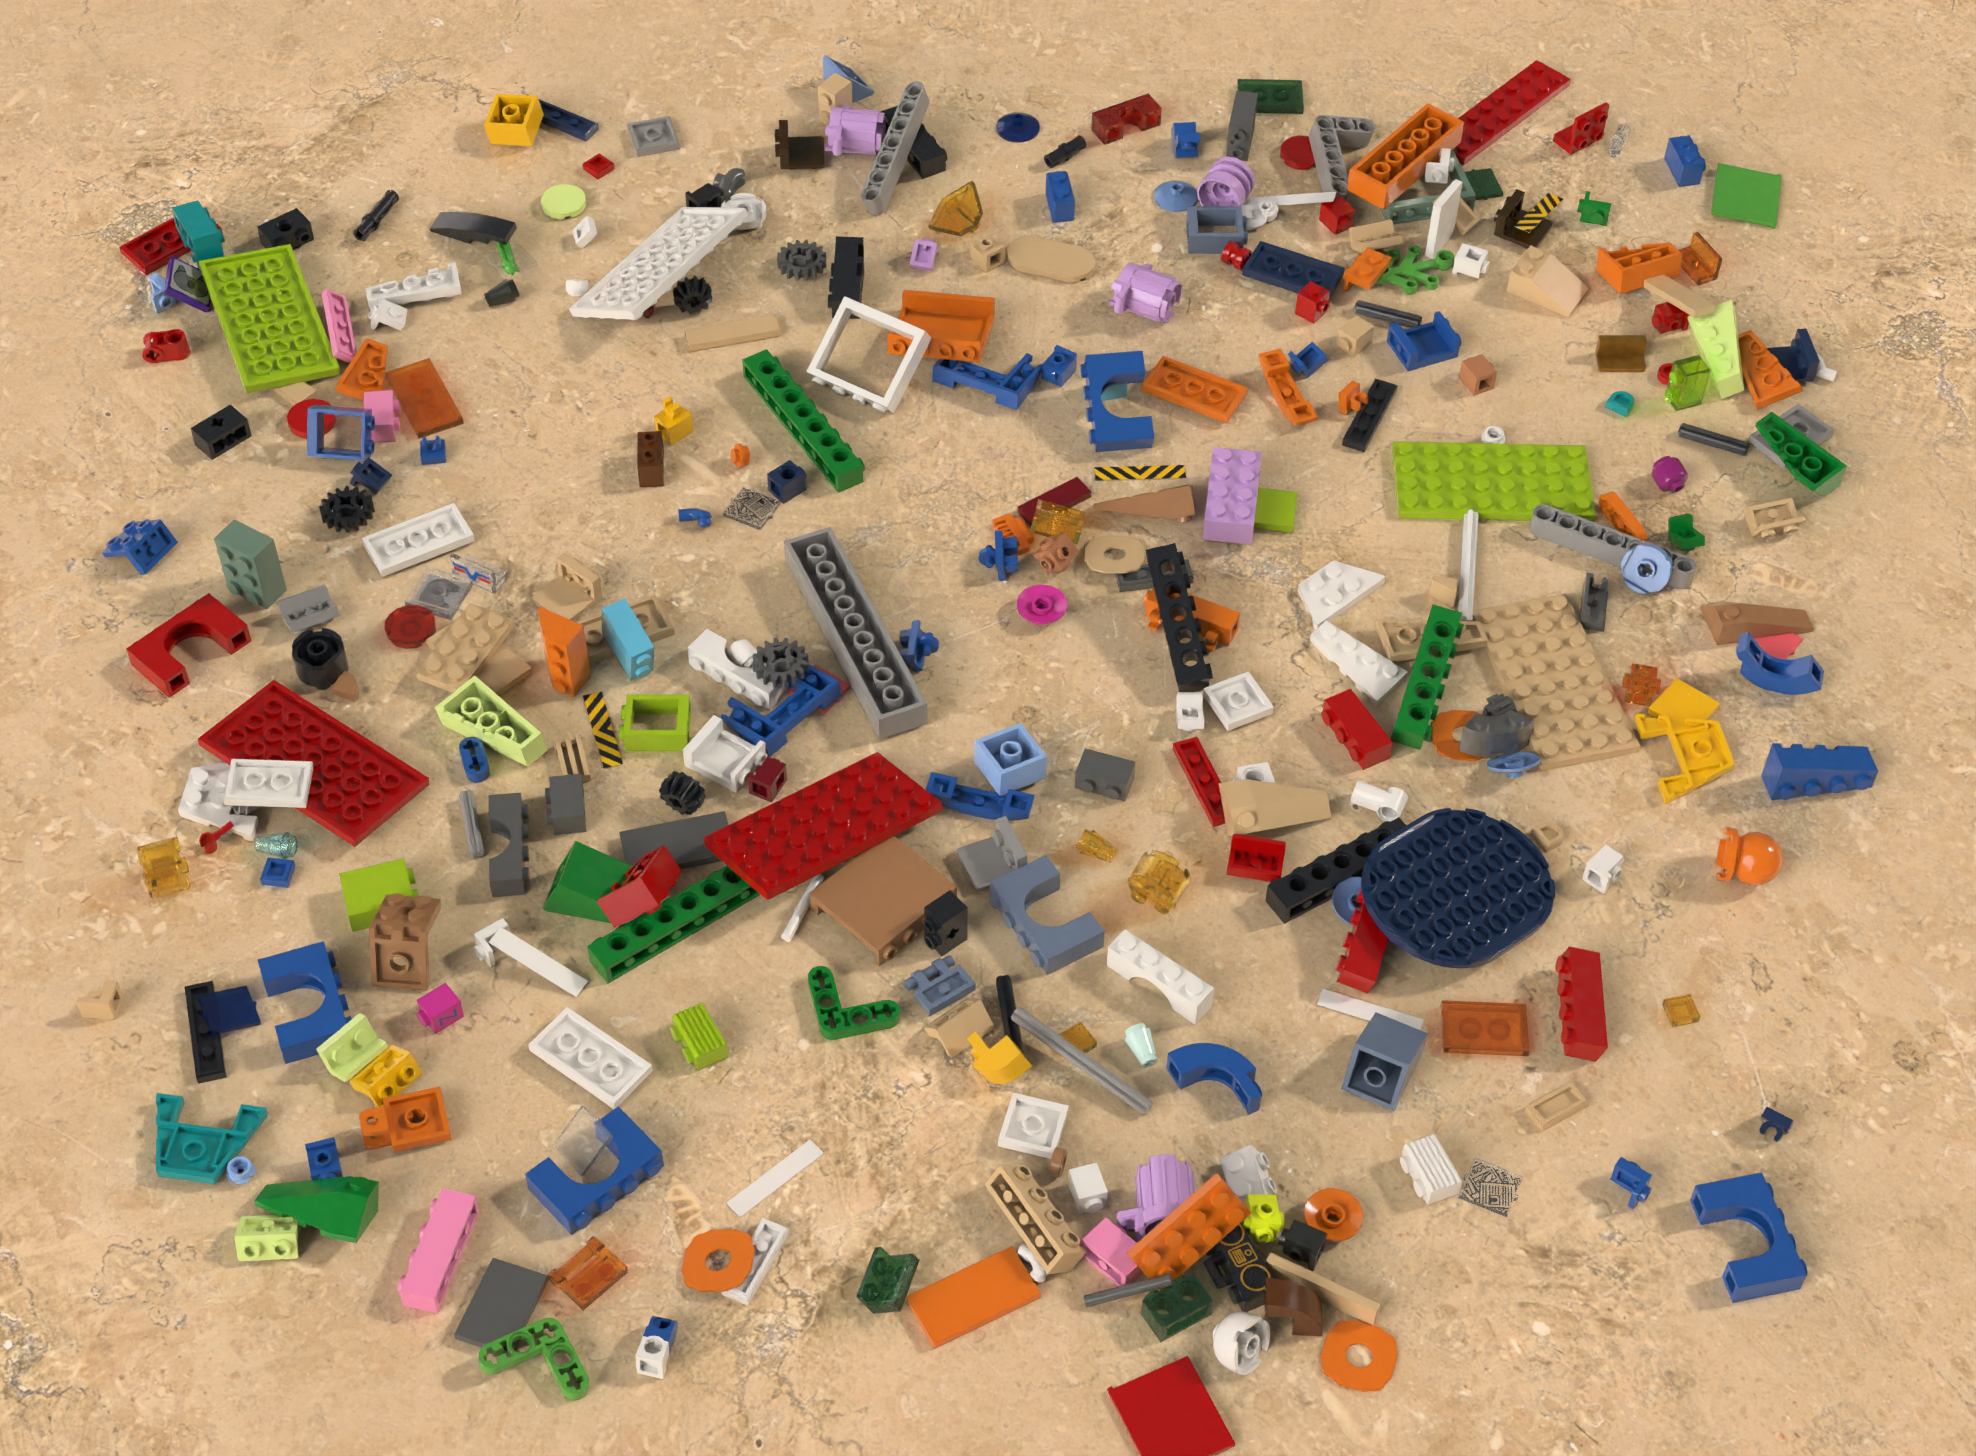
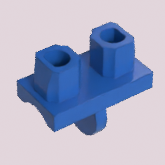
[978,530,1019,581]
[898,620,939,672]

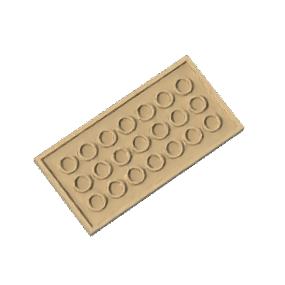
[1473,594,1640,771]

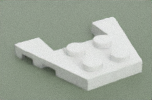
[178,762,259,842]

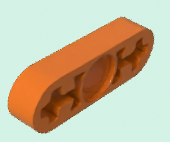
[1598,491,1648,541]

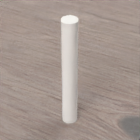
[781,874,824,942]

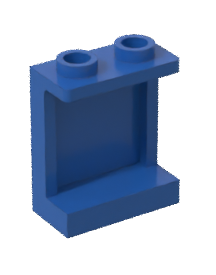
[1387,311,1461,372]

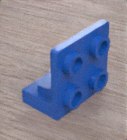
[102,519,178,575]

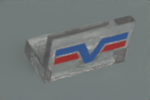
[449,553,509,594]

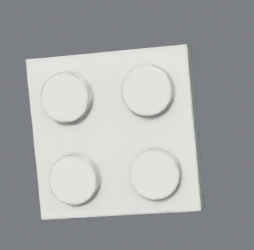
[1203,671,1274,731]
[998,1093,1069,1159]

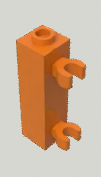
[1143,587,1240,652]

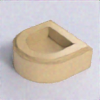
[1531,822,1564,852]

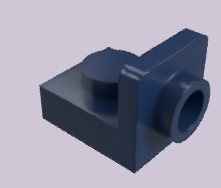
[349,457,392,495]

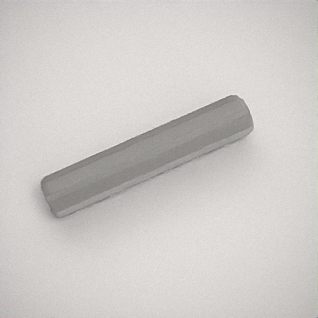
[459,790,484,858]

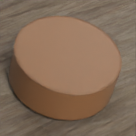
[1048,1147,1068,1178]

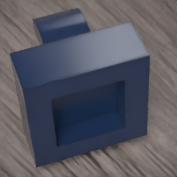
[1760,1107,1794,1142]

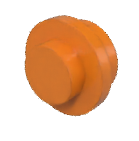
[730,444,750,468]

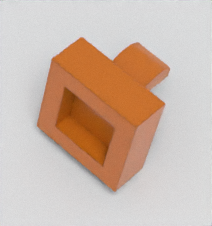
[1338,381,1368,415]

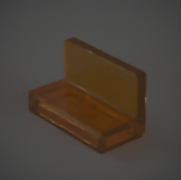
[1679,232,1722,286]

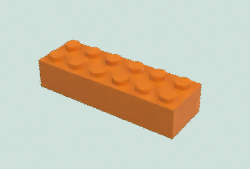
[1347,103,1464,210]

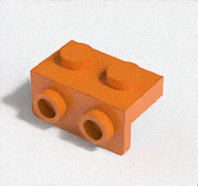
[1343,247,1392,291]

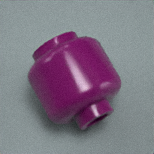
[1651,456,1688,493]

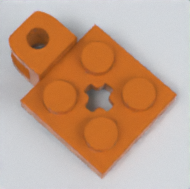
[359,1086,451,1153]

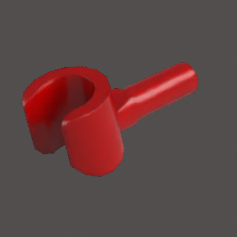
[199,821,234,854]

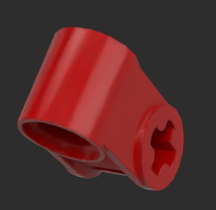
[142,329,191,363]

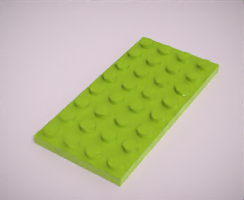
[199,244,340,393]
[1392,441,1596,522]

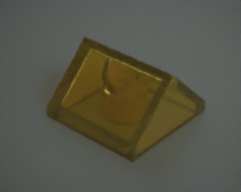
[1030,499,1086,545]

